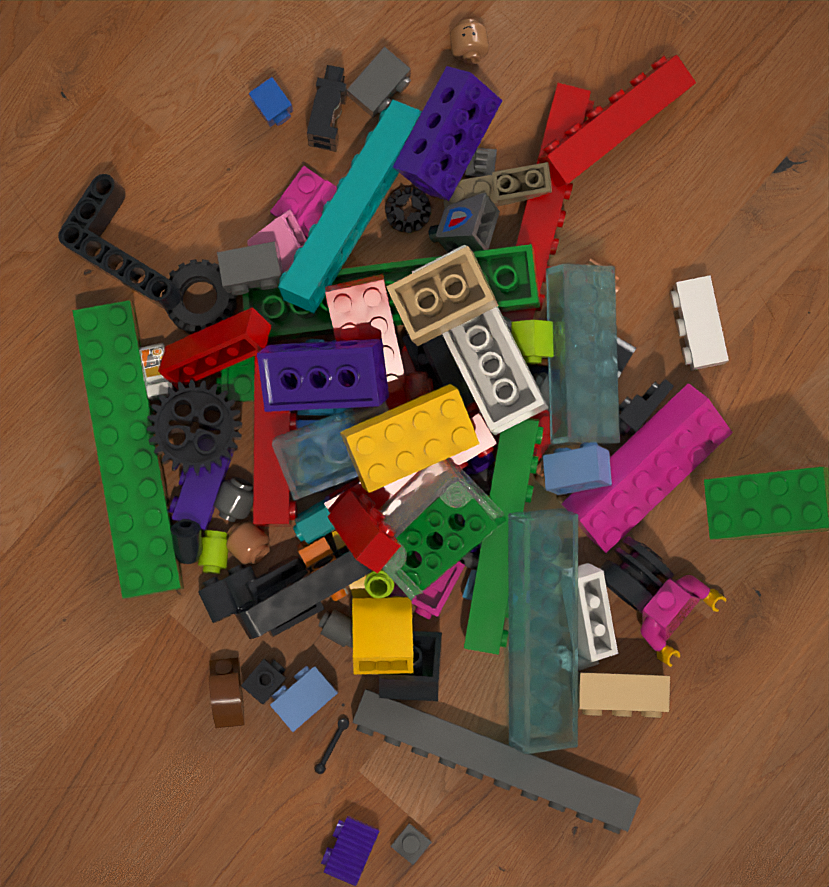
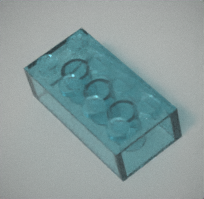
[272,401,390,500]

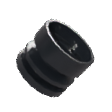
[599,536,674,614]

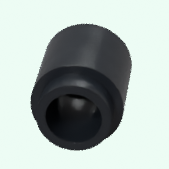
[171,519,203,564]

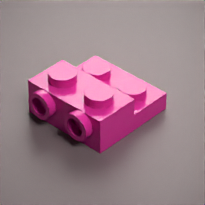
[270,166,337,239]
[388,551,465,620]

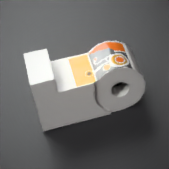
[140,343,176,401]

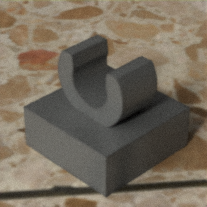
[465,148,497,178]

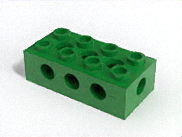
[383,475,506,600]

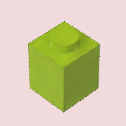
[511,320,554,364]

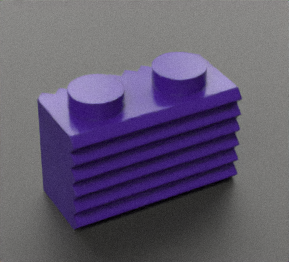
[321,816,379,886]

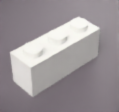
[670,276,729,371]
[562,563,618,662]

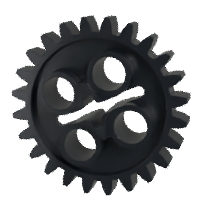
[147,380,242,476]

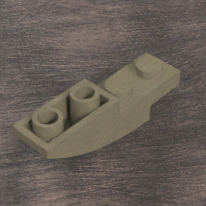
[444,162,552,208]

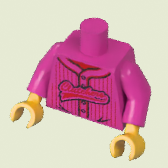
[640,575,726,667]

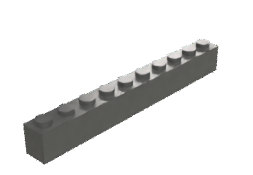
[352,689,641,834]

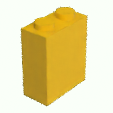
[352,596,413,675]

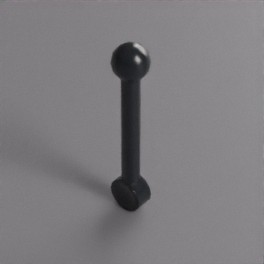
[314,718,349,774]

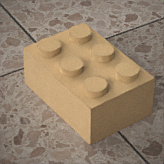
[387,246,499,346]
[576,672,670,718]

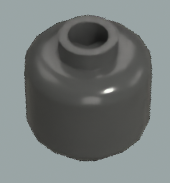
[214,476,254,522]

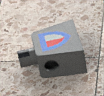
[428,193,500,253]

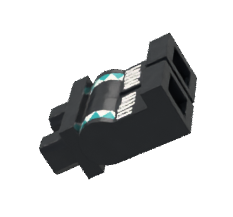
[307,65,347,152]

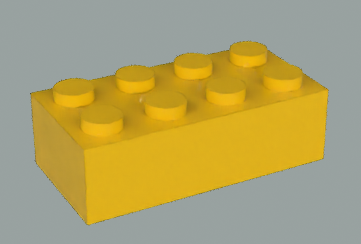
[340,384,480,493]

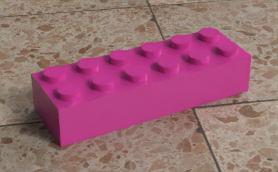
[561,383,733,553]

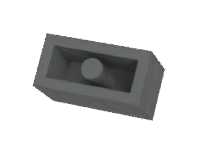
[347,47,411,118]
[217,241,283,295]

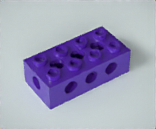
[392,66,503,201]
[257,339,389,412]

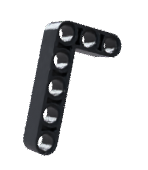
[58,174,181,310]

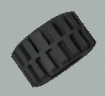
[162,259,237,335]

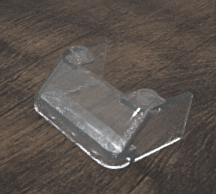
[379,457,504,600]

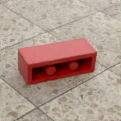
[327,490,401,574]

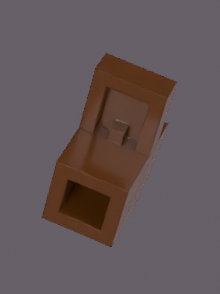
[209,657,245,728]

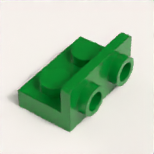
[216,356,255,402]

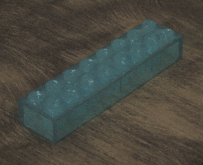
[508,508,578,754]

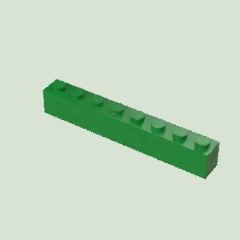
[464,418,544,655]

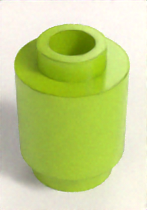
[198,530,229,574]
[364,568,395,598]

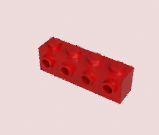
[158,307,271,389]

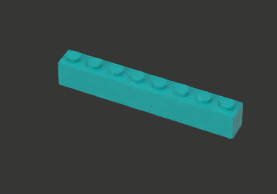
[278,100,422,313]

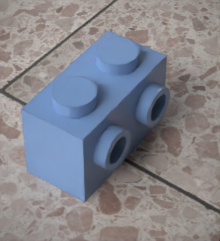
[543,442,612,495]
[270,666,339,732]

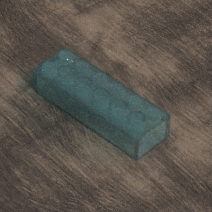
[546,264,620,446]

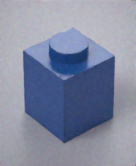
[248,77,293,127]

